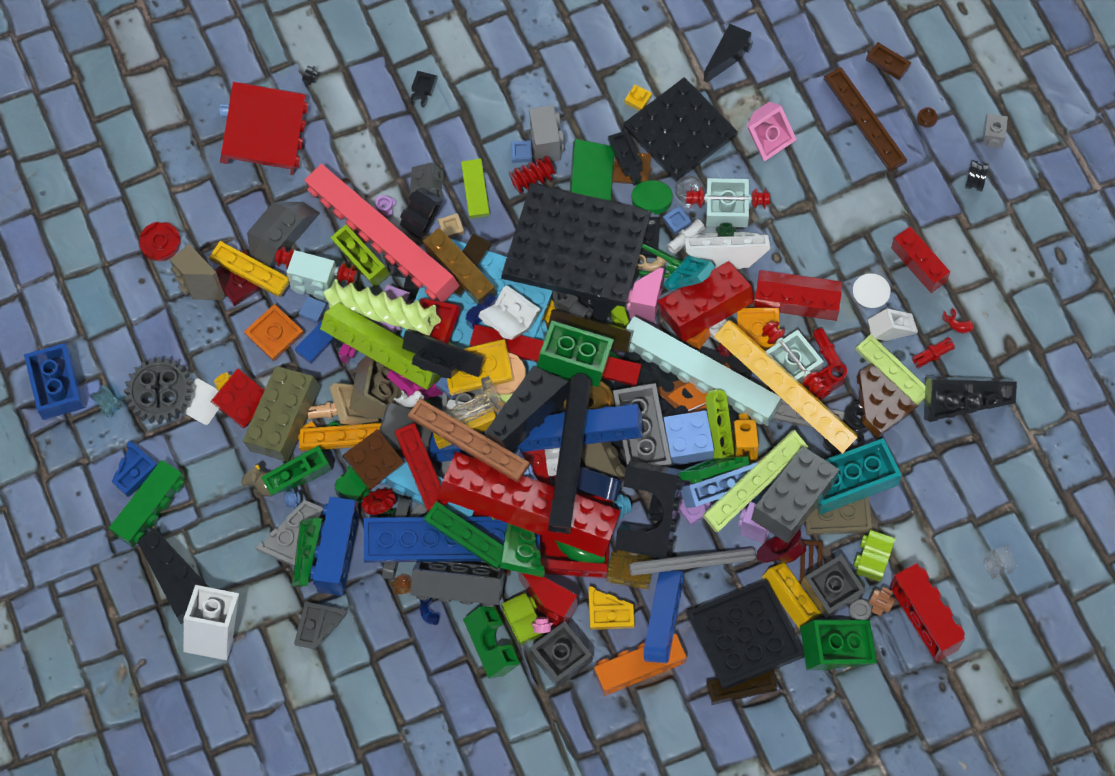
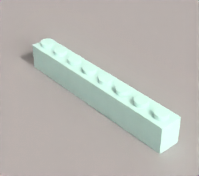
[626,316,781,426]

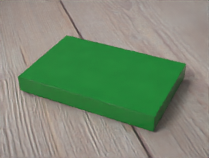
[570,139,614,201]

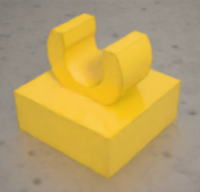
[624,84,652,111]

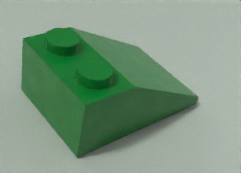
[800,620,877,670]

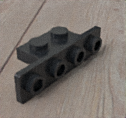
[402,329,484,379]

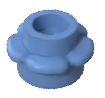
[284,488,301,509]

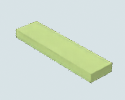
[855,334,926,405]

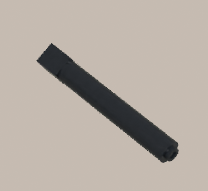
[548,374,592,534]

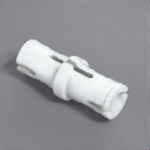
[666,219,706,255]

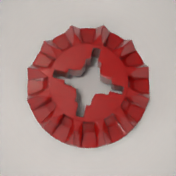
[361,488,396,515]

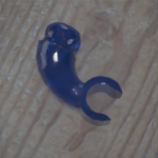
[419,598,440,625]

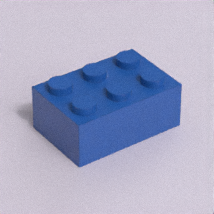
[24,343,84,420]

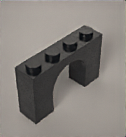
[615,461,684,559]

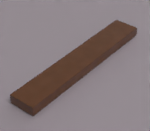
[824,67,907,172]

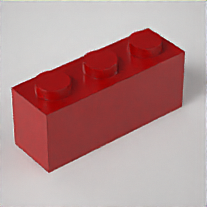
[891,227,950,293]

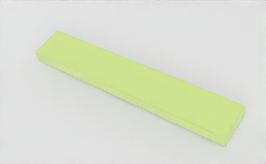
[702,430,808,532]

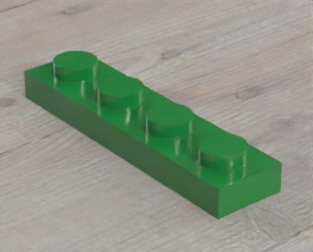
[424,501,503,570]

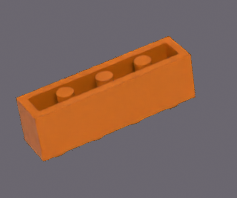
[594,634,687,697]

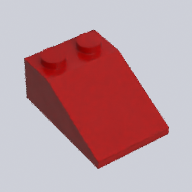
[518,572,578,628]

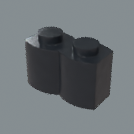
[400,188,443,238]

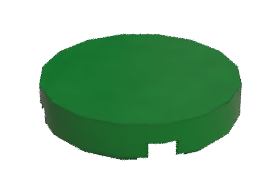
[631,180,673,215]

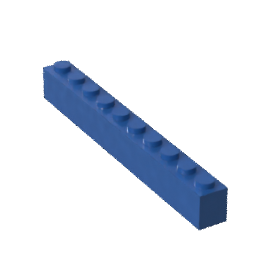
[427,404,642,463]

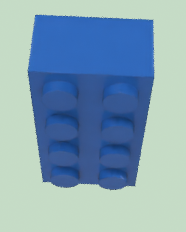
[310,497,360,596]

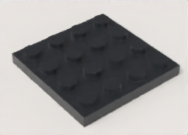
[623,77,738,182]
[686,580,805,691]

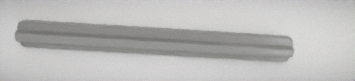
[629,548,756,576]

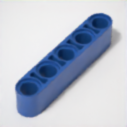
[644,570,683,663]

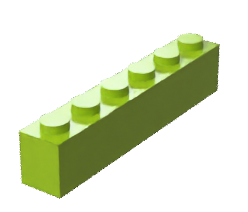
[320,302,440,390]

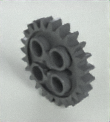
[124,357,194,424]

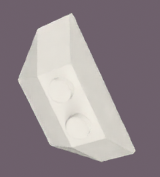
[685,232,770,270]

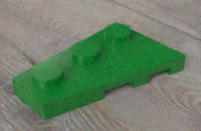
[500,523,545,577]

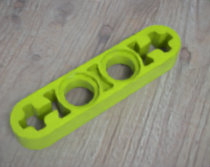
[706,390,735,459]

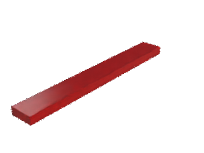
[469,324,641,386]

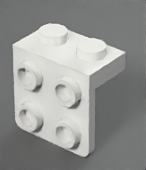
[478,285,541,340]

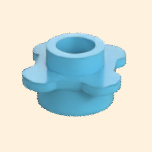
[612,494,631,518]

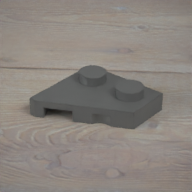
[294,602,347,650]

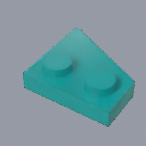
[663,255,715,291]

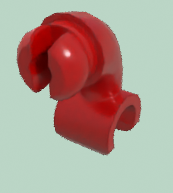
[942,308,974,334]

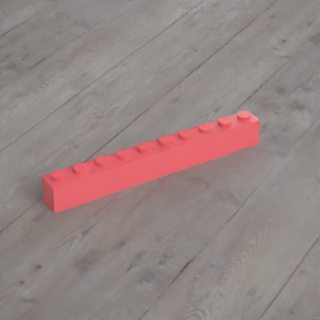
[304,163,460,302]

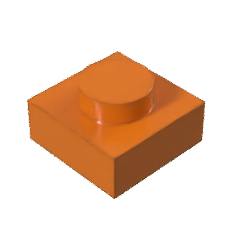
[685,328,711,349]

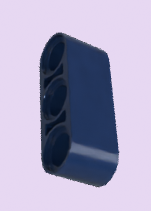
[576,464,623,501]

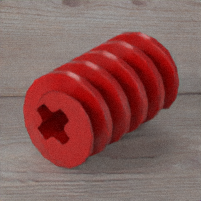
[509,156,555,194]

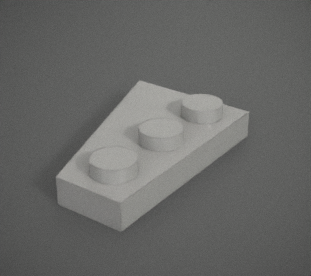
[256,500,324,567]

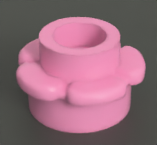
[531,617,553,633]

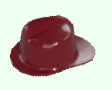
[756,529,806,563]

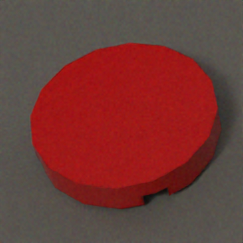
[139,222,181,262]

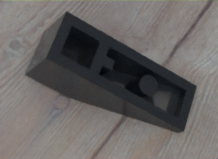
[703,24,753,82]

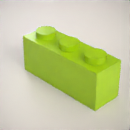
[330,224,390,288]

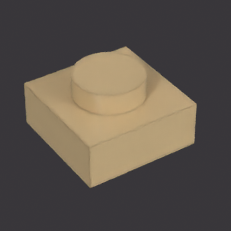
[438,213,464,238]

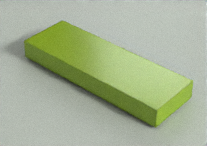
[461,159,490,219]

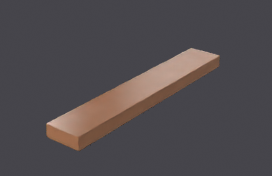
[408,398,530,482]

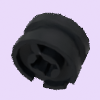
[966,160,989,192]
[843,401,869,434]

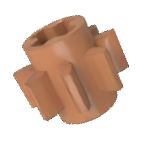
[868,587,895,616]

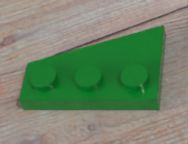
[679,456,750,483]
[292,518,322,587]

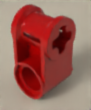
[816,362,847,400]

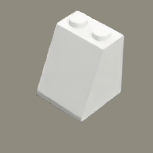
[183,585,239,661]

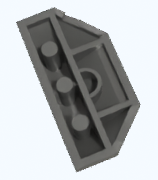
[247,202,319,269]

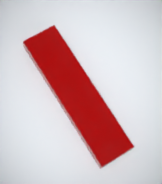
[394,423,448,512]

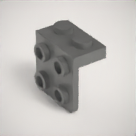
[379,403,431,452]

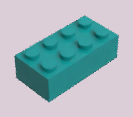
[816,438,902,515]

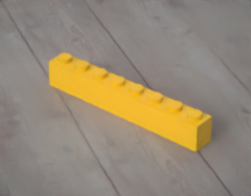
[714,320,858,454]

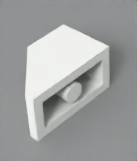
[868,309,918,341]

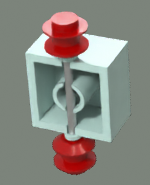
[686,178,770,227]
[275,246,358,300]
[762,322,826,394]

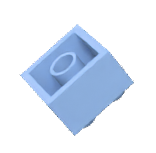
[664,411,714,466]

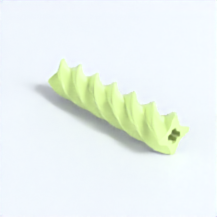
[324,279,441,335]

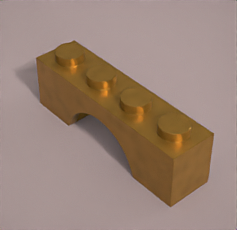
[423,228,496,308]

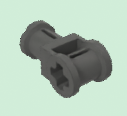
[553,291,593,319]

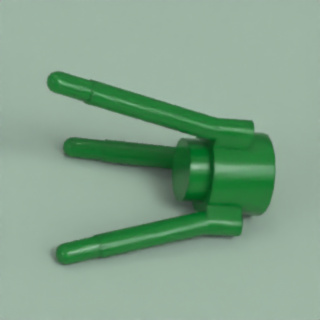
[638,244,682,278]

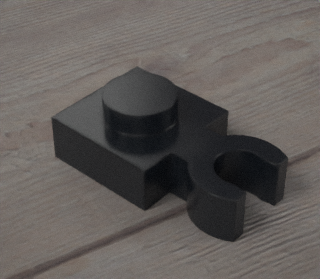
[410,71,437,107]

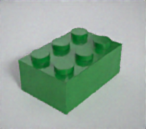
[537,321,614,387]

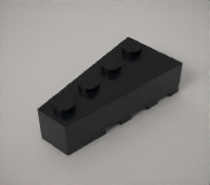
[485,366,569,452]
[924,376,1017,422]
[138,528,210,625]

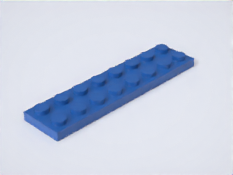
[364,517,540,563]

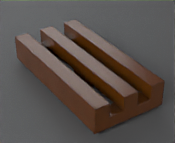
[799,540,823,584]

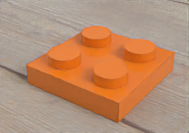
[244,304,304,362]

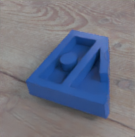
[112,441,157,497]

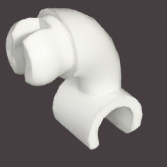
[394,390,424,407]

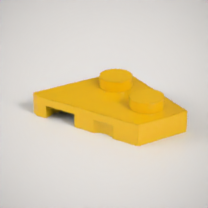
[589,586,634,630]

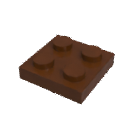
[342,429,404,491]

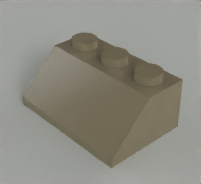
[169,244,226,301]
[349,356,402,419]

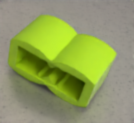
[854,530,895,582]
[501,593,544,646]

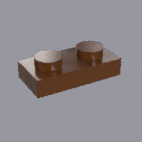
[866,42,912,81]

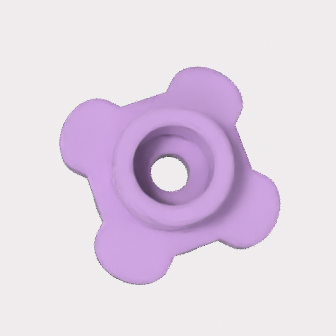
[373,195,396,217]

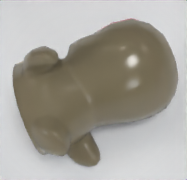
[241,464,271,497]

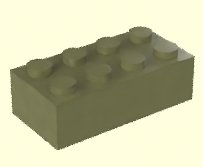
[243,366,320,462]

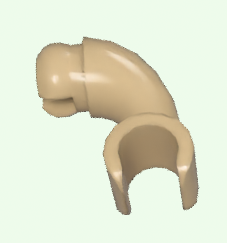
[636,255,667,272]

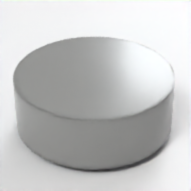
[849,599,872,620]

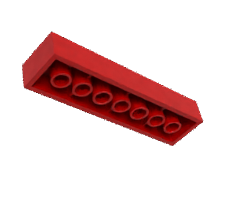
[438,452,621,558]

